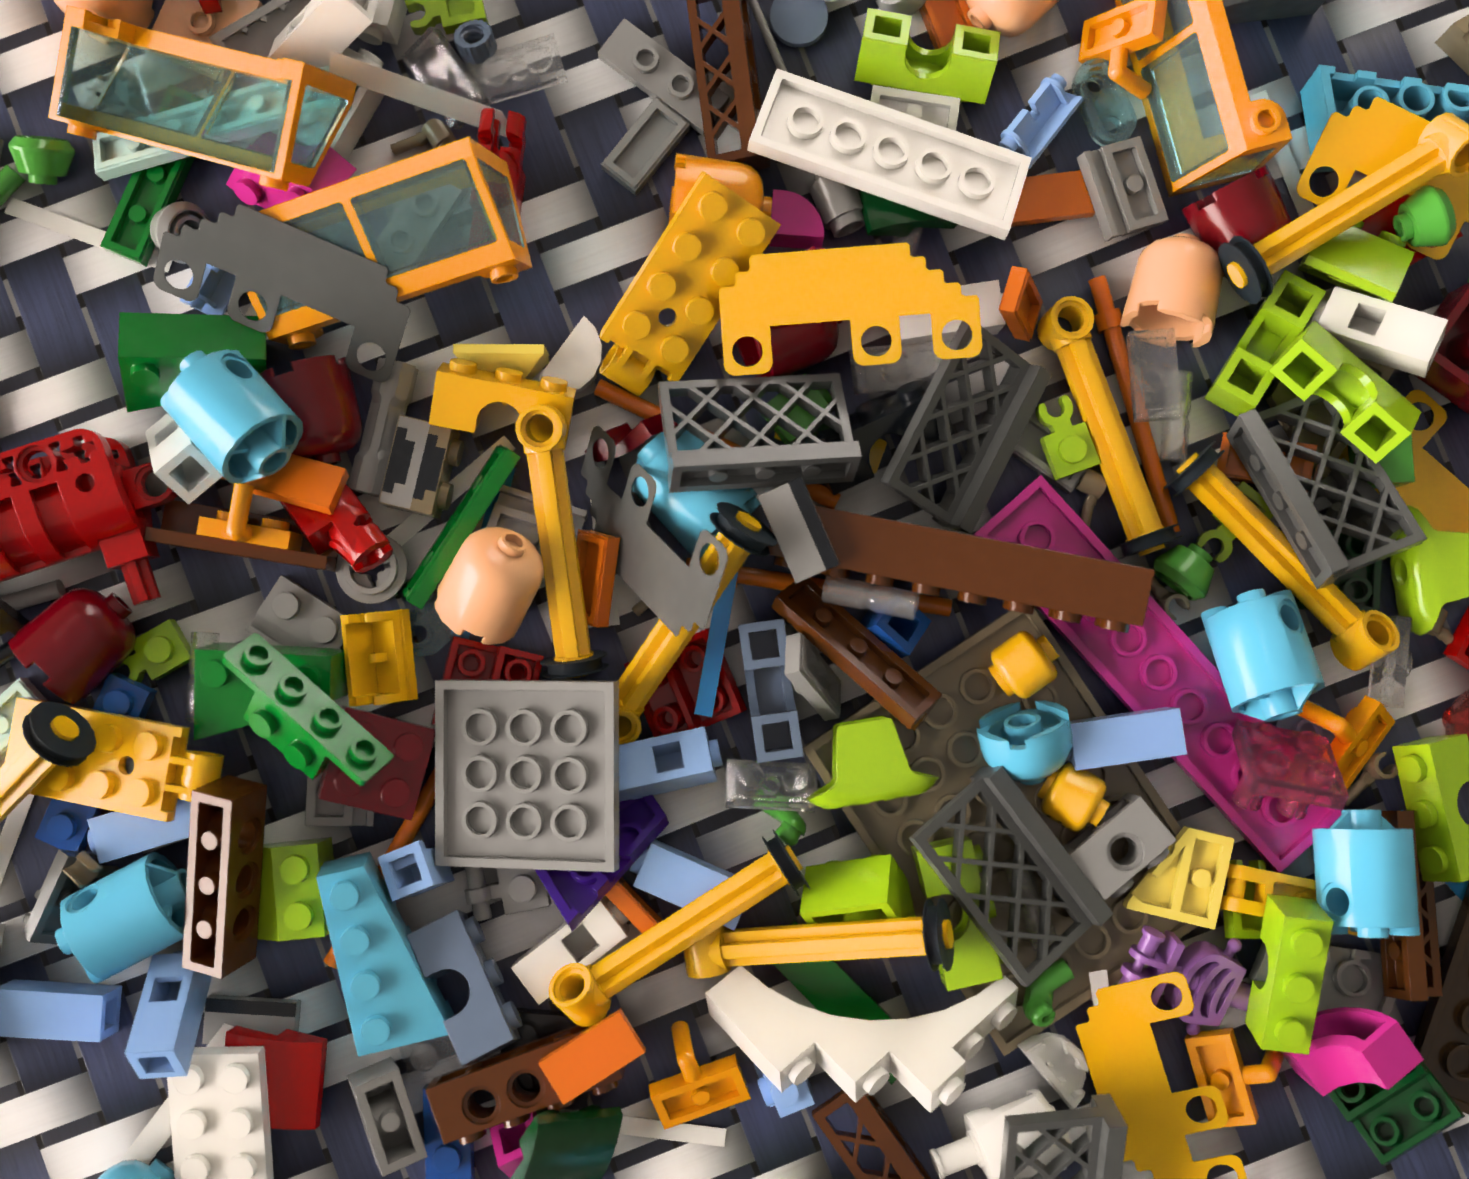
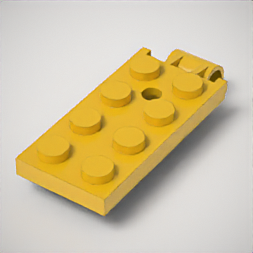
[599,171,781,396]
[5,697,224,822]

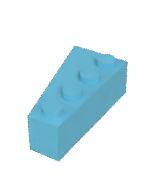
[1300,64,1469,173]
[316,852,454,1057]

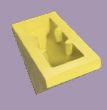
[453,344,549,406]

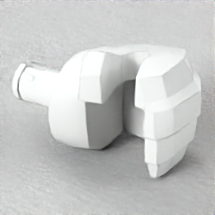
[929,1089,1071,1179]

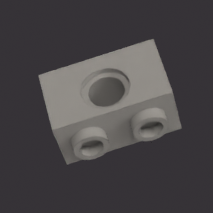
[1063,793,1176,900]
[347,1057,428,1177]

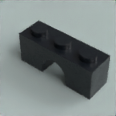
[813,380,955,495]

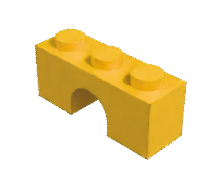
[429,358,577,451]

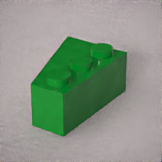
[118,312,267,412]
[194,642,348,740]

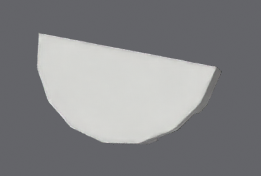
[536,316,603,393]
[1017,1032,1089,1109]

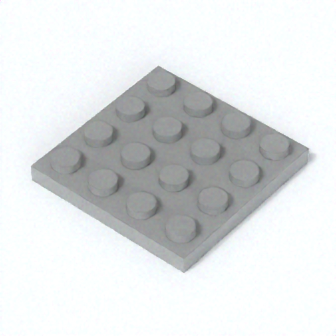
[435,679,619,872]

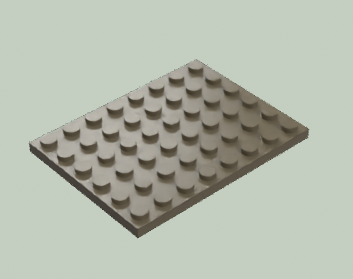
[802,608,1225,1057]

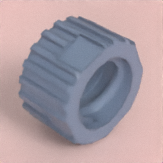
[453,19,497,65]

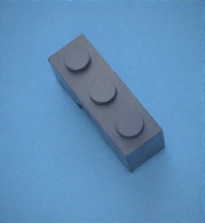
[738,618,804,763]
[407,910,523,1066]

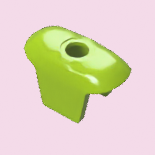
[1390,506,1469,636]
[807,716,939,809]

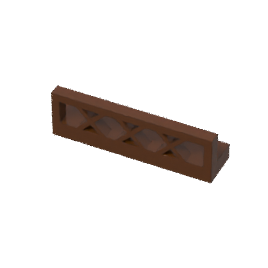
[687,0,770,170]
[144,500,338,572]
[771,578,942,731]
[1380,811,1443,1001]
[812,1090,932,1179]

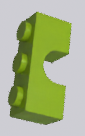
[854,8,1001,105]
[1204,270,1327,417]
[1269,320,1422,464]
[1392,734,1469,882]
[911,835,1005,991]
[1245,894,1334,1055]

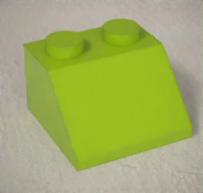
[1298,221,1415,302]
[257,837,334,942]
[800,854,916,962]

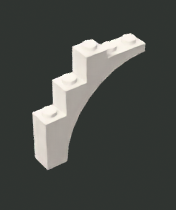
[705,966,1018,1113]

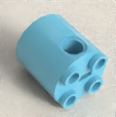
[160,349,303,484]
[632,430,761,558]
[1200,589,1325,722]
[1312,810,1420,938]
[55,852,187,984]

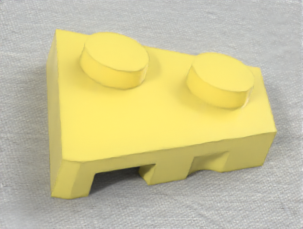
[1123,826,1235,930]

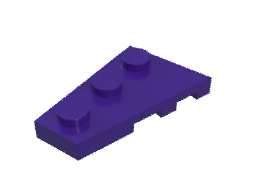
[534,795,669,932]

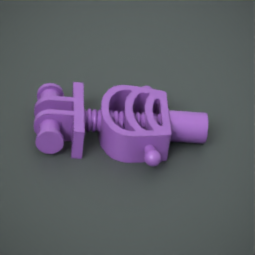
[1119,925,1251,1036]

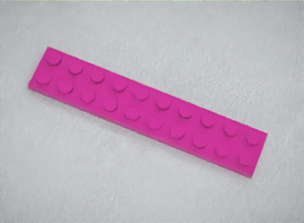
[973,475,1344,873]

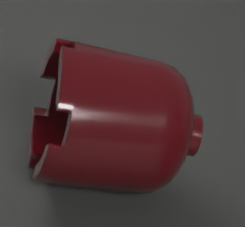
[1181,164,1292,278]
[736,321,843,377]
[260,355,363,465]
[8,588,136,704]

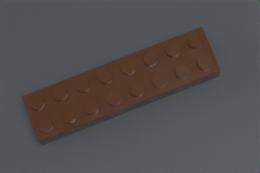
[768,506,1155,633]

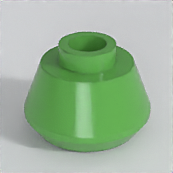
[8,135,75,185]
[1393,185,1456,247]
[1154,543,1214,601]

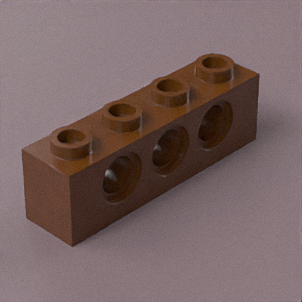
[182,775,267,979]
[425,1013,626,1145]

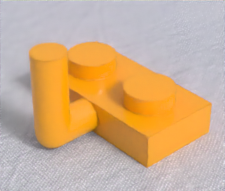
[1078,0,1168,99]
[196,483,304,552]
[1297,695,1395,794]
[648,1021,751,1130]
[1184,1027,1284,1128]

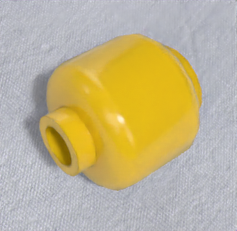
[988,630,1060,699]
[1037,762,1110,832]

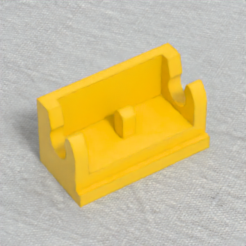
[340,609,418,706]

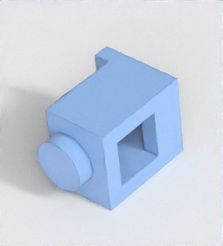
[377,840,455,902]
[753,1063,815,1118]

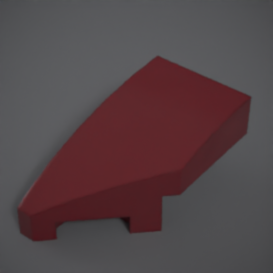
[584,414,678,462]

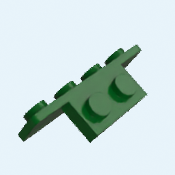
[222,633,394,786]

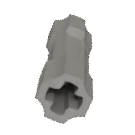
[348,358,419,497]

